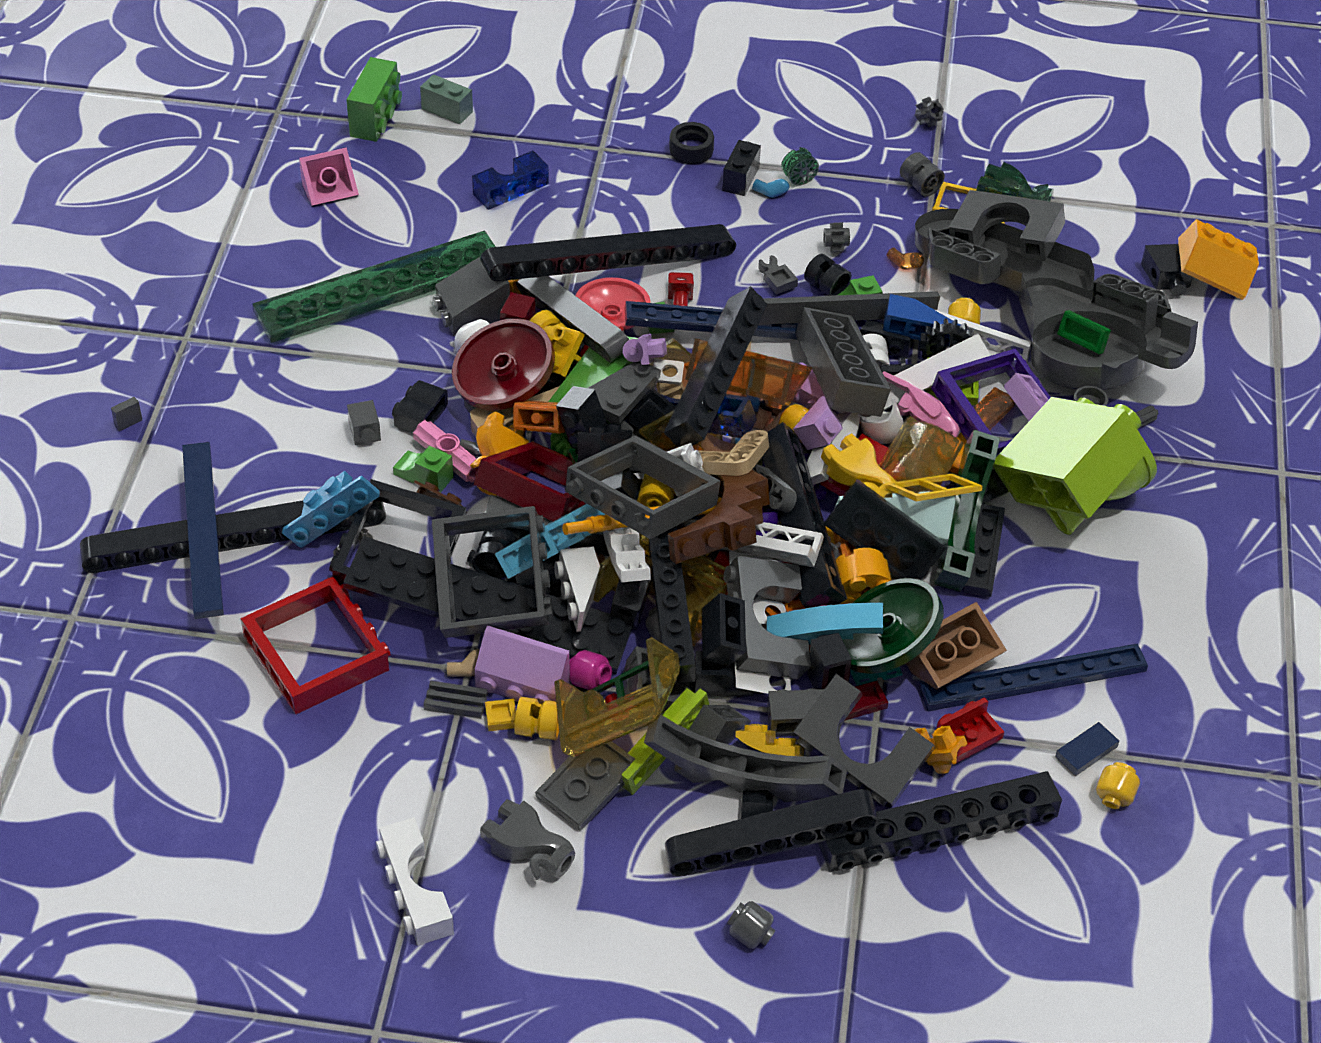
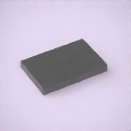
[535,729,635,831]

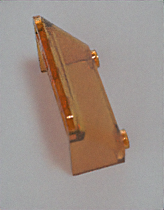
[685,338,812,410]

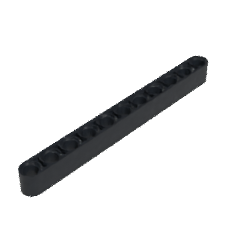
[480,224,736,281]
[80,500,386,573]

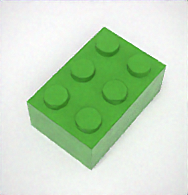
[346,57,402,142]

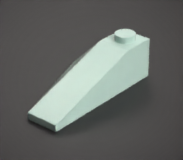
[835,491,955,558]

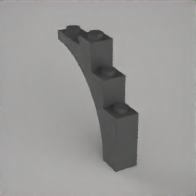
[644,714,848,802]

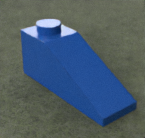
[883,294,960,346]

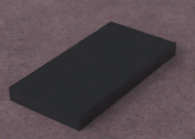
[823,479,948,580]

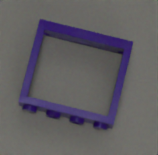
[931,348,1051,457]

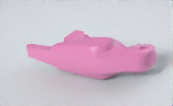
[883,371,960,446]

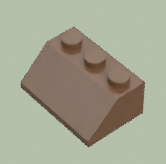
[906,602,1007,690]

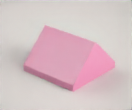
[299,147,359,206]

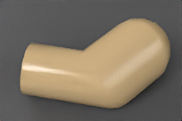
[447,649,480,677]

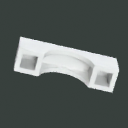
[376,817,454,946]

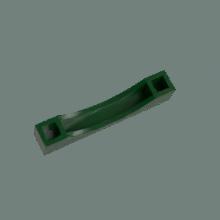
[934,430,1000,592]

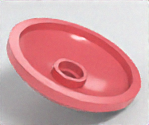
[575,277,651,330]

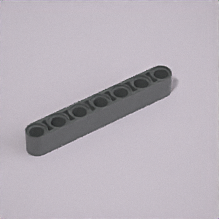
[516,276,629,363]

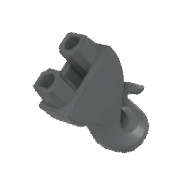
[480,799,575,880]

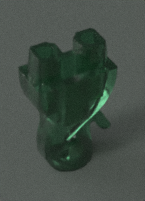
[976,162,1054,201]

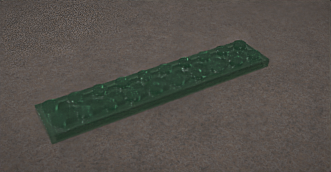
[252,230,496,343]

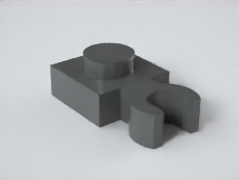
[758,255,798,294]

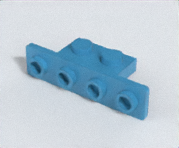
[282,471,380,548]

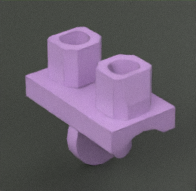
[623,334,667,365]

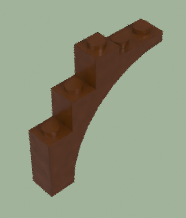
[668,470,770,564]

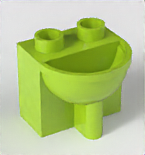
[993,397,1157,535]

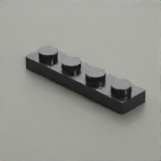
[964,504,1005,597]

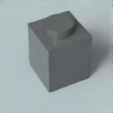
[347,400,381,445]

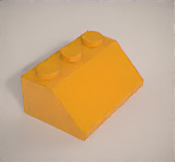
[1178,219,1259,300]

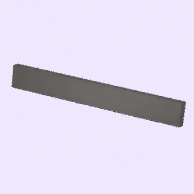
[758,291,940,325]

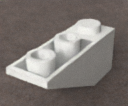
[554,547,600,632]

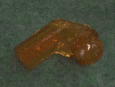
[887,247,924,270]

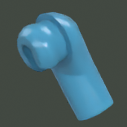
[752,179,789,198]

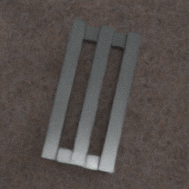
[424,680,488,718]

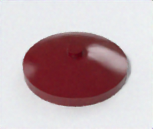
[452,319,555,411]

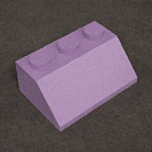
[475,625,570,704]

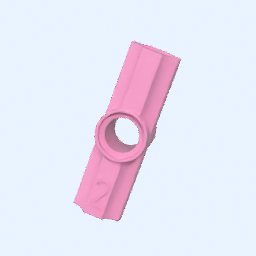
[413,420,478,483]

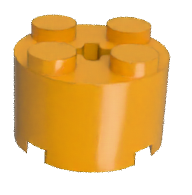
[836,548,892,604]

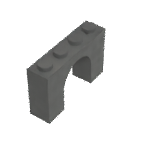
[949,190,1065,261]
[724,556,811,679]
[794,674,935,806]

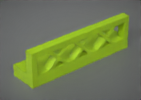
[621,688,710,795]

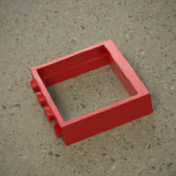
[240,576,391,714]

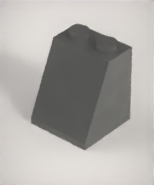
[433,256,510,336]

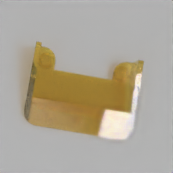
[554,637,680,757]

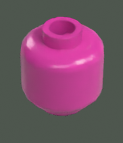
[569,650,612,690]

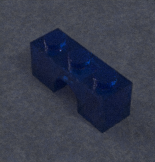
[472,150,549,210]

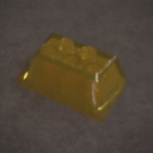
[879,416,964,497]

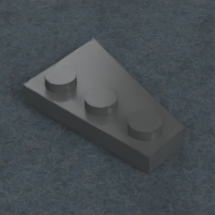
[588,361,661,424]

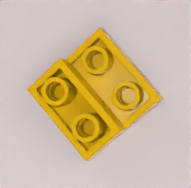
[735,724,804,756]

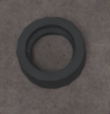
[669,122,714,164]

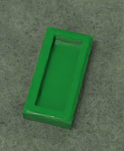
[1057,310,1111,354]

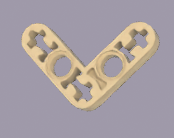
[694,430,769,476]

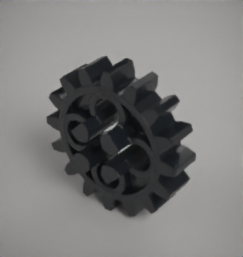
[919,318,973,359]

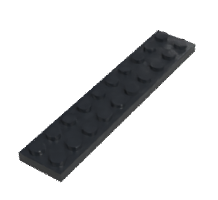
[343,536,634,674]

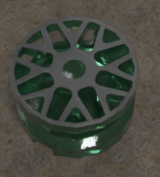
[781,147,819,186]

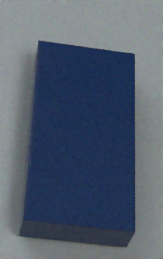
[1055,722,1120,776]

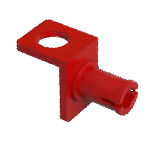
[668,272,694,306]

